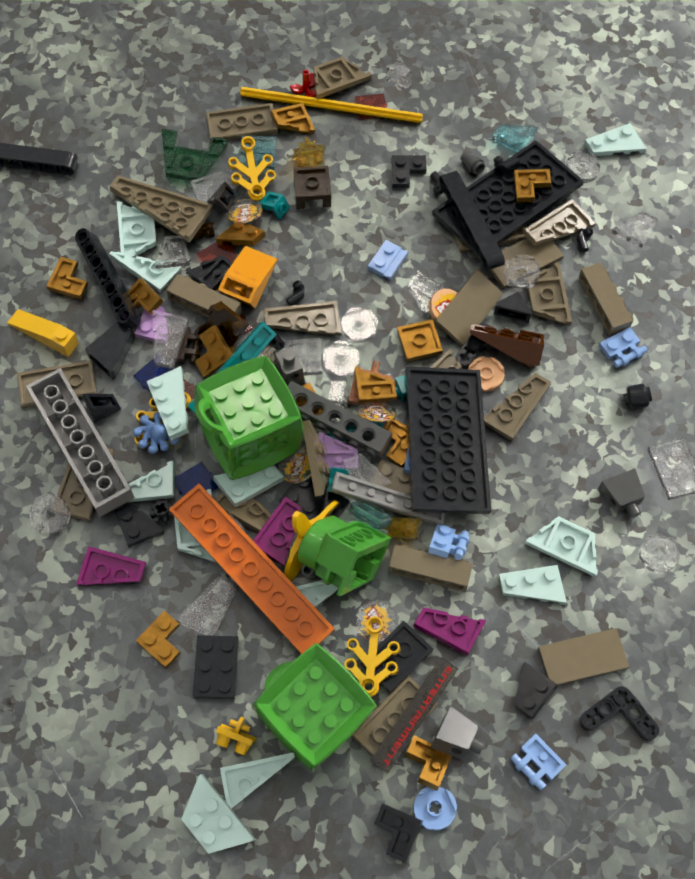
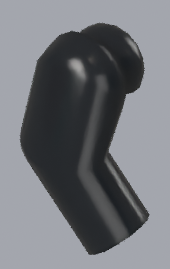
[286,280,305,306]

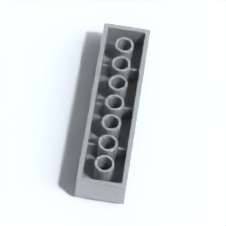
[26,368,135,517]

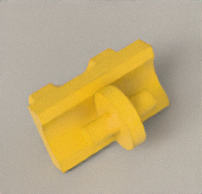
[216,716,257,755]

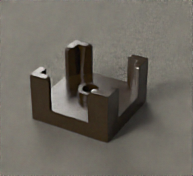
[293,166,331,209]
[193,301,249,352]

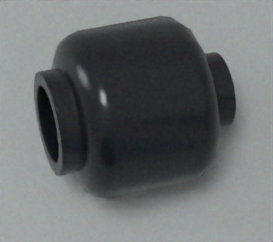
[623,383,652,410]

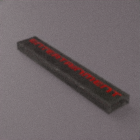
[371,657,458,773]

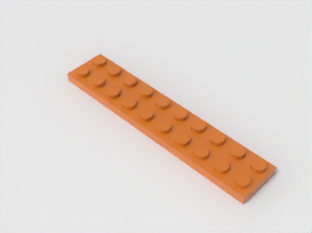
[169,483,335,654]

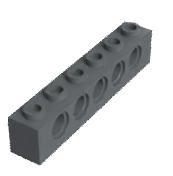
[287,381,392,458]

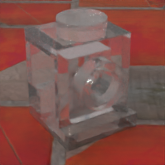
[386,61,413,90]
[328,379,349,409]

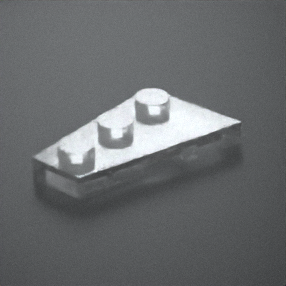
[190,168,246,202]
[153,310,189,369]
[176,574,238,636]

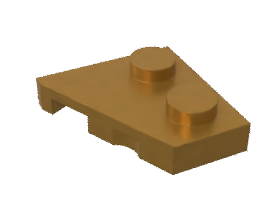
[271,103,315,134]
[216,220,266,246]
[354,367,397,403]

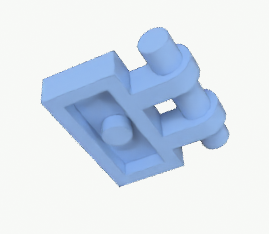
[599,327,648,368]
[428,524,469,560]
[510,734,566,791]

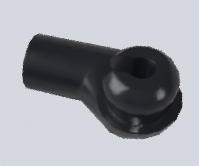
[493,156,520,171]
[430,171,444,195]
[577,227,594,253]
[269,332,285,349]

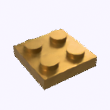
[397,319,443,362]

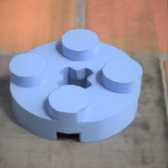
[413,787,457,831]

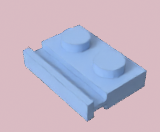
[368,240,408,281]

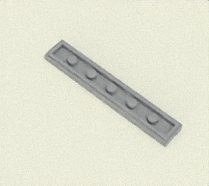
[330,472,446,525]

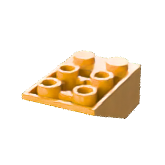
[218,246,278,309]

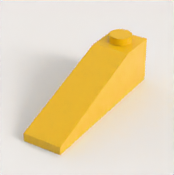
[7,309,79,357]

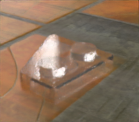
[155,235,191,269]
[407,271,447,317]

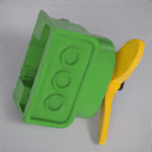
[284,500,392,596]

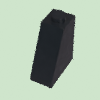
[85,322,134,380]

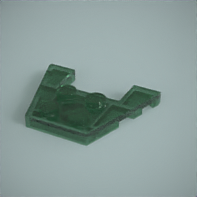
[162,128,228,182]

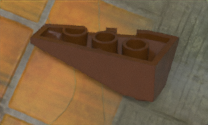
[470,324,544,367]

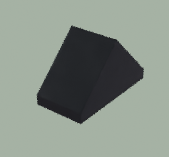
[207,182,237,214]
[494,292,532,323]
[82,394,121,422]

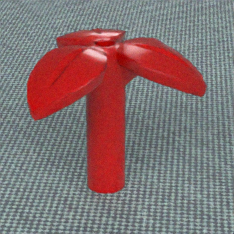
[290,70,316,97]

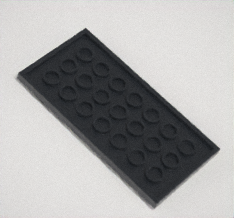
[432,140,584,258]
[405,366,491,514]

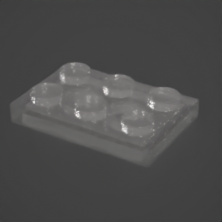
[647,437,695,500]

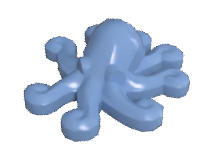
[133,412,179,454]

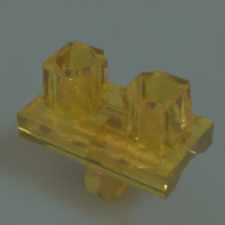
[293,136,325,167]
[384,517,422,540]

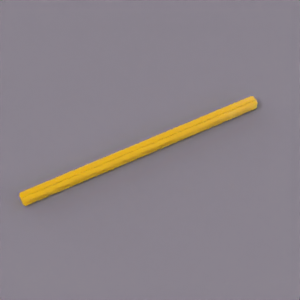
[240,87,423,123]

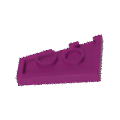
[253,497,302,567]
[76,546,147,586]
[413,607,486,656]

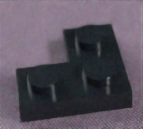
[391,155,427,188]
[374,803,423,863]

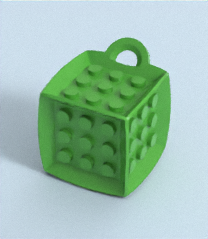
[194,356,303,480]
[251,643,377,772]

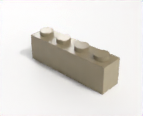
[578,262,633,337]
[166,274,242,318]
[388,544,473,592]

